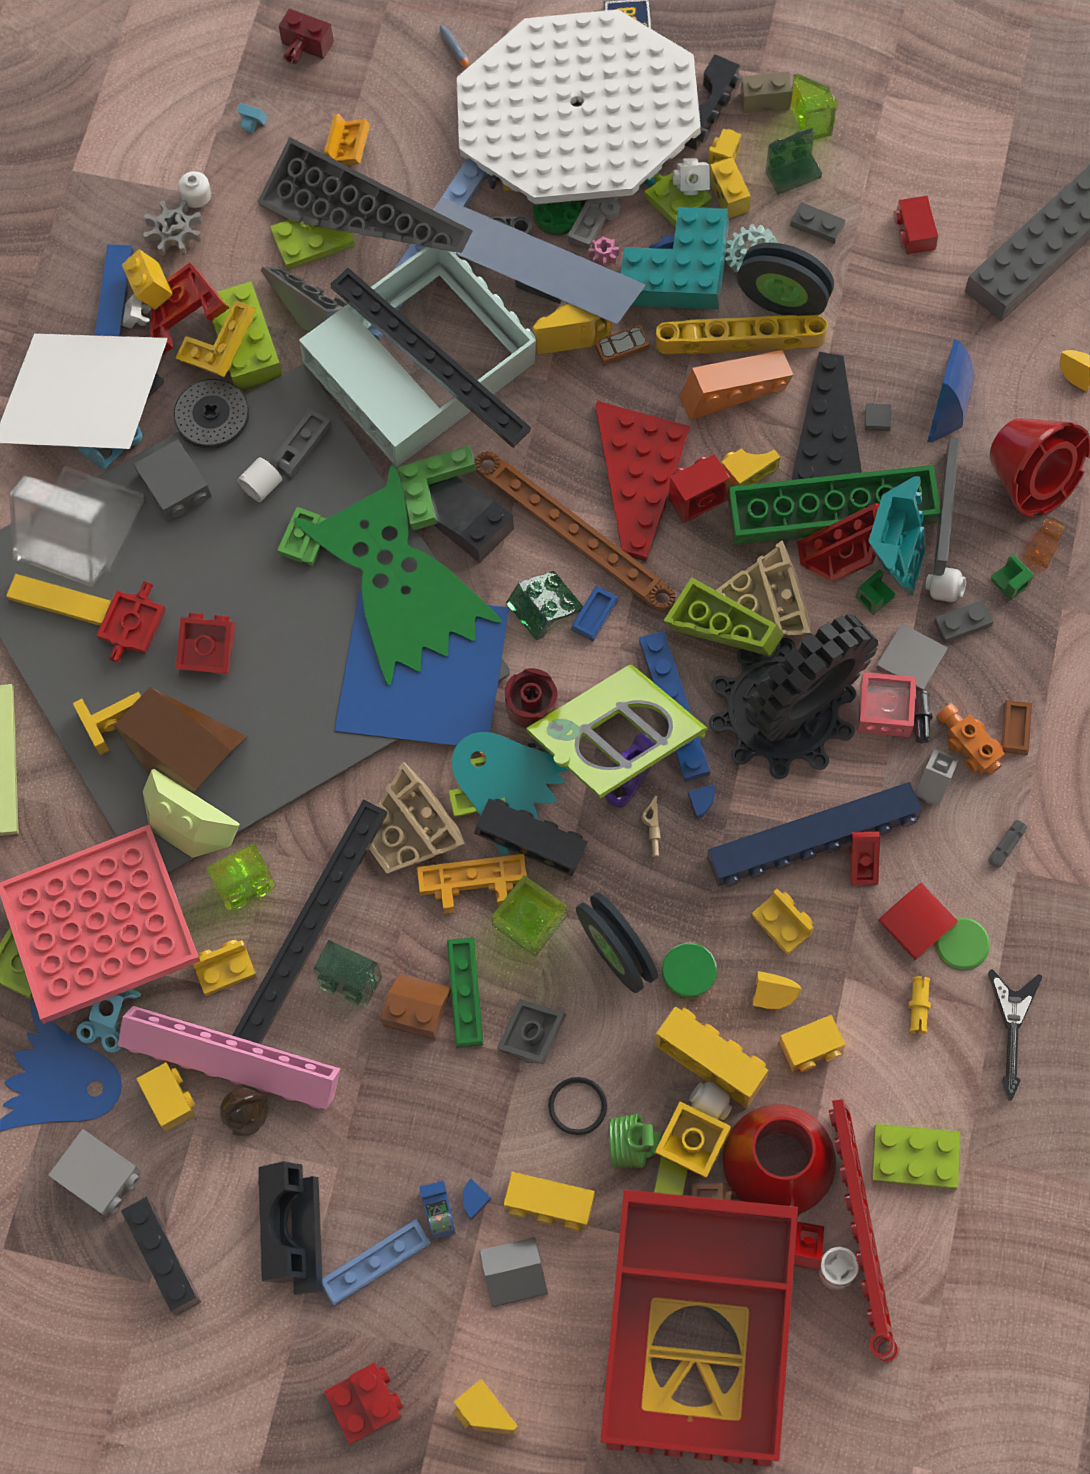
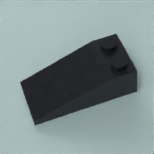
[429,477,514,563]

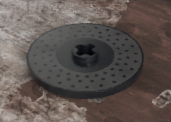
[174,379,249,448]

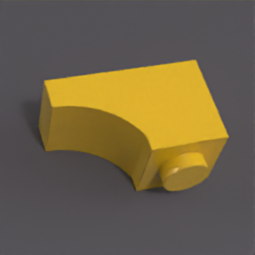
[721,448,780,487]

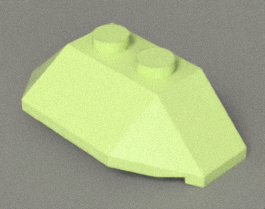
[143,769,240,858]

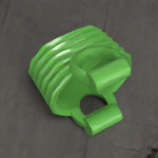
[609,1113,661,1169]

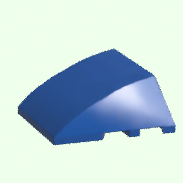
[927,340,975,443]

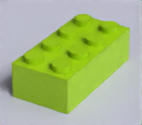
[212,281,283,391]

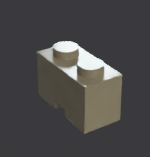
[740,72,792,113]

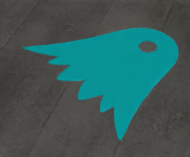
[452,732,569,857]

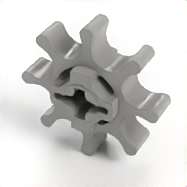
[143,200,203,256]

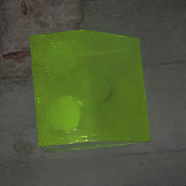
[791,74,838,142]

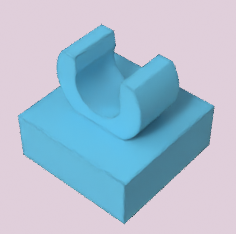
[237,103,268,133]

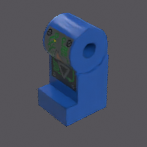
[419,1180,456,1240]

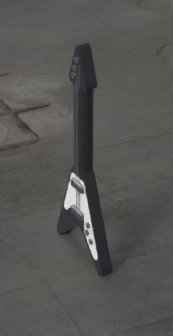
[988,969,1042,1101]

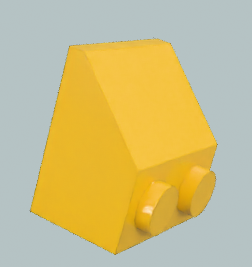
[655,1102,731,1178]
[453,1379,520,1435]

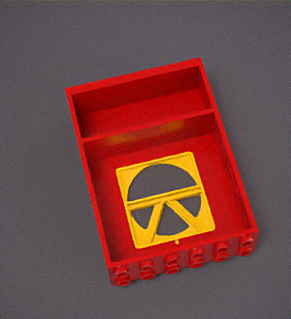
[600,1189,798,1467]

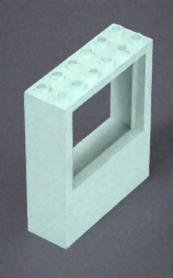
[299,247,536,468]

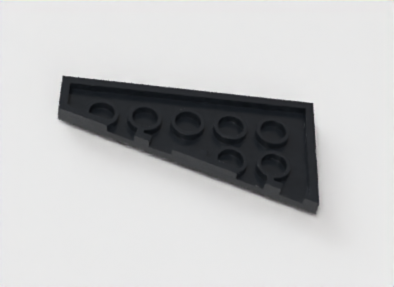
[791,351,862,480]

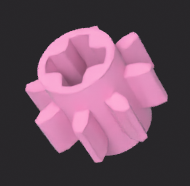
[589,236,619,267]

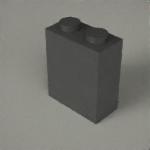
[134,439,211,521]

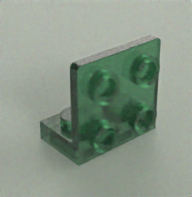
[765,128,822,195]
[506,571,583,640]

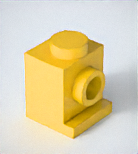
[708,129,741,165]

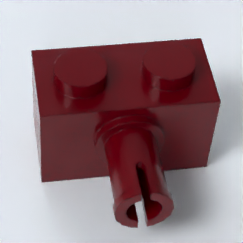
[278,8,334,65]

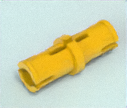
[909,976,931,1035]

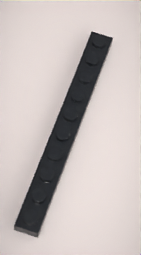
[330,268,531,448]
[232,799,388,1044]

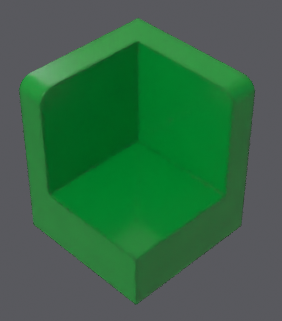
[991,554,1034,600]
[856,569,895,615]

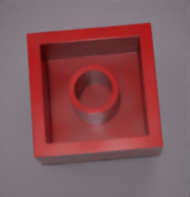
[669,454,730,523]

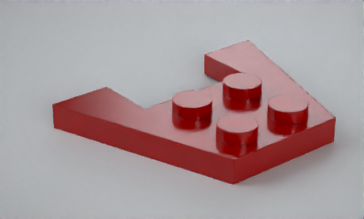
[150,263,230,355]

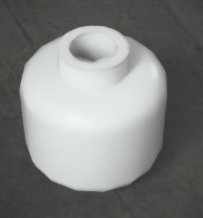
[178,171,211,208]
[926,568,966,602]
[689,1081,732,1120]

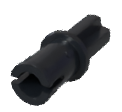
[914,691,933,743]

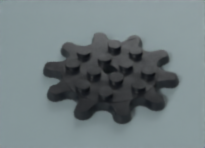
[709,638,856,780]

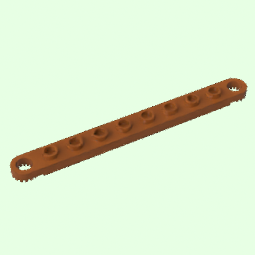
[475,451,675,612]

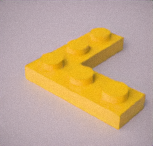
[176,300,257,377]

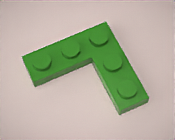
[398,445,477,531]

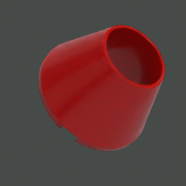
[989,418,1090,517]
[723,1104,836,1215]

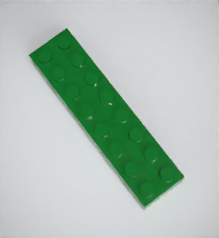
[727,465,941,545]

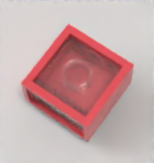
[857,672,916,738]

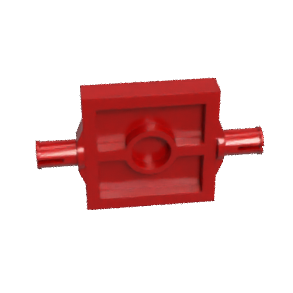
[96,581,166,663]

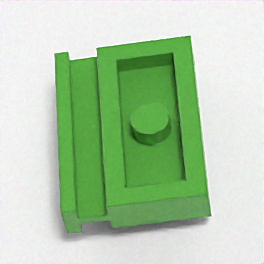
[277,507,326,567]

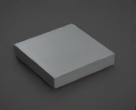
[876,624,948,691]

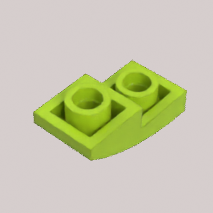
[654,1156,688,1195]

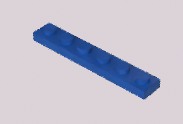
[639,631,710,782]

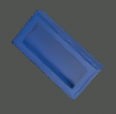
[571,586,618,642]

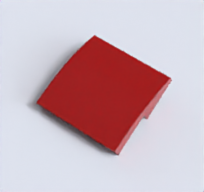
[878,882,959,961]

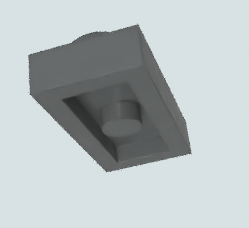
[790,202,845,244]
[934,600,994,643]

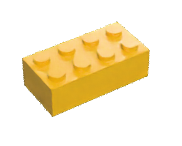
[655,1006,769,1109]

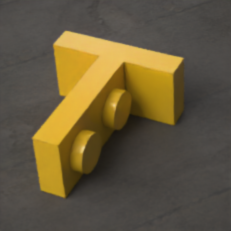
[73,691,141,755]

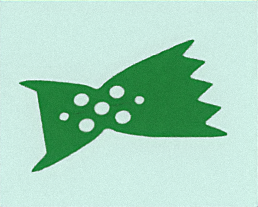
[294,465,501,685]

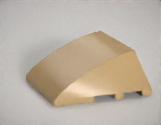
[716,541,811,635]
[369,762,465,874]

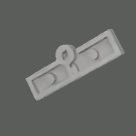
[568,196,620,250]

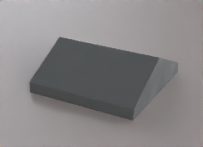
[497,999,567,1064]
[480,1237,548,1307]

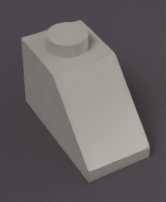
[915,749,959,805]

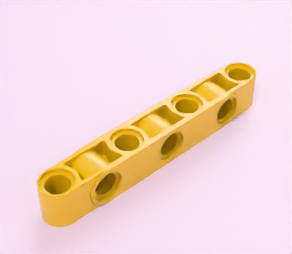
[656,315,828,354]

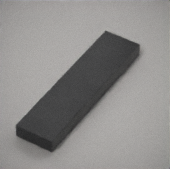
[291,1176,323,1295]

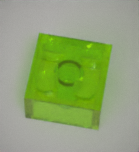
[206,843,276,911]
[491,875,568,957]

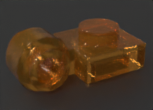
[1024,517,1065,569]

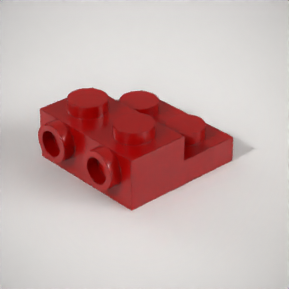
[176,613,236,674]
[324,1362,404,1445]

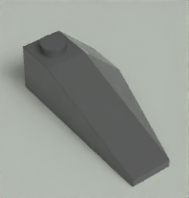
[261,267,348,332]

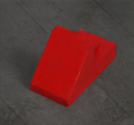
[849,832,880,885]
[794,1221,824,1270]

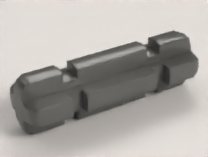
[988,820,1027,868]

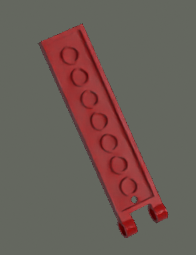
[829,1099,899,1363]

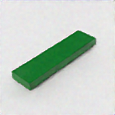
[447,937,484,1048]

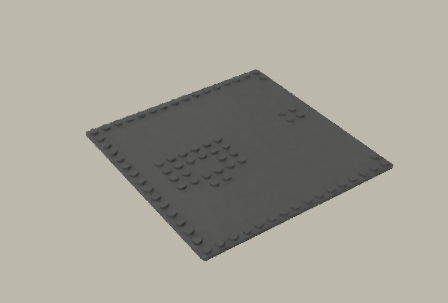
[0,364,510,874]

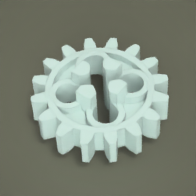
[725,224,778,272]

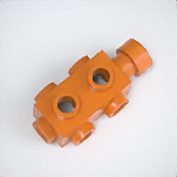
[936,703,1005,776]

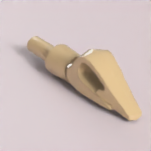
[641,796,661,858]

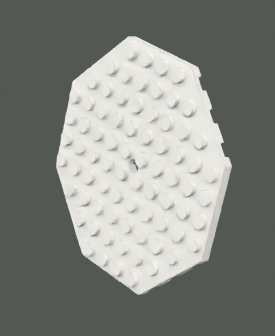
[457,10,701,204]

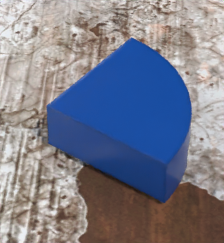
[649,235,674,249]
[688,784,715,819]
[463,1178,491,1219]

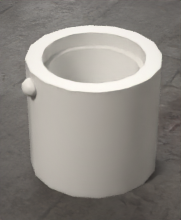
[237,457,282,502]

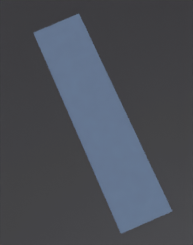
[432,197,646,324]

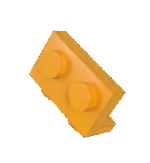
[324,114,370,166]

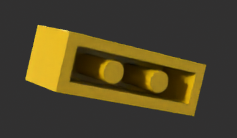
[504,1172,595,1232]

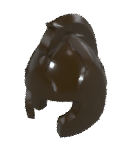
[220,1088,268,1136]

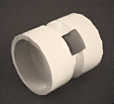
[818,1247,859,1290]

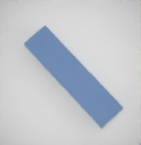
[322,1219,432,1306]

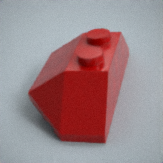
[797,503,879,582]

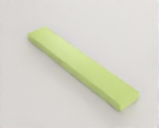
[0,684,19,836]

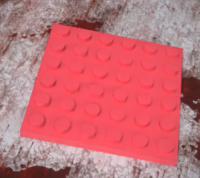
[0,824,200,1024]

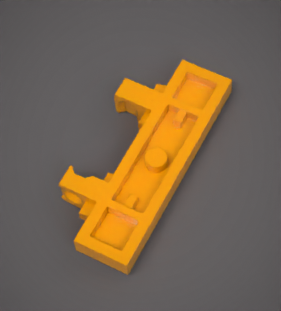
[417,854,527,914]

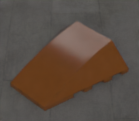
[114,687,247,795]

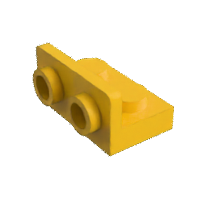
[751,889,814,955]
[193,940,257,996]

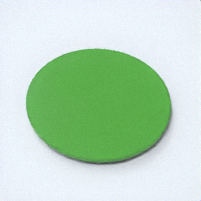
[935,917,990,970]

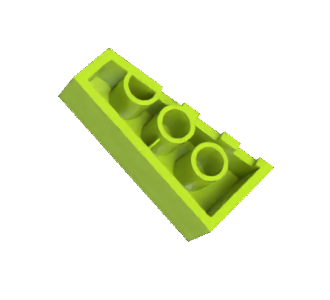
[664,577,784,656]

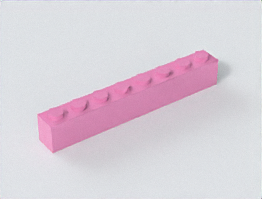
[118,1006,340,1109]

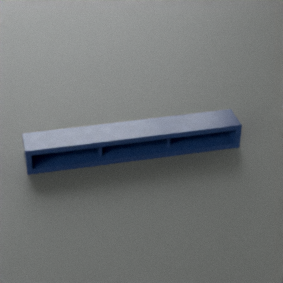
[707,782,922,887]

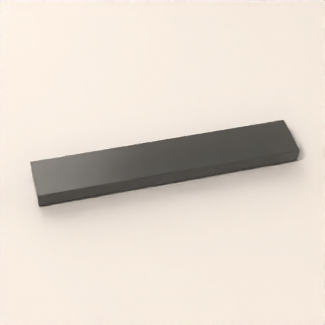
[933,437,960,576]

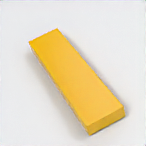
[6,574,112,626]

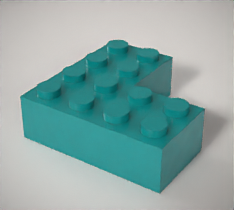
[620,207,729,310]

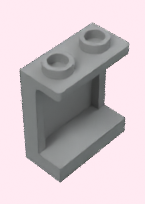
[48,1129,141,1218]

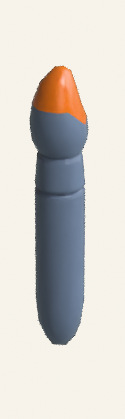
[439,25,469,68]

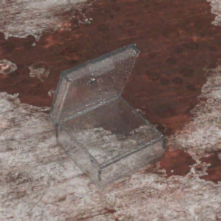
[9,466,147,587]

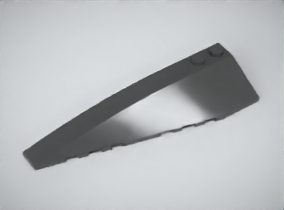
[258,137,473,253]

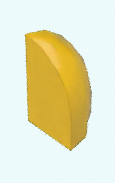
[1059,350,1090,392]
[753,971,802,1009]

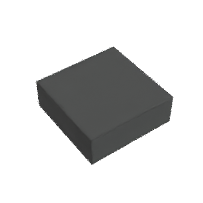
[865,403,891,431]

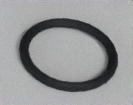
[548,1077,607,1135]

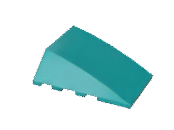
[869,476,926,595]

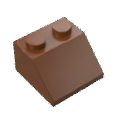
[381,974,451,1040]

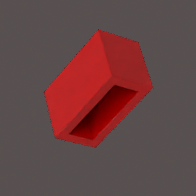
[894,195,939,255]

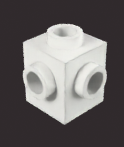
[673,158,710,195]

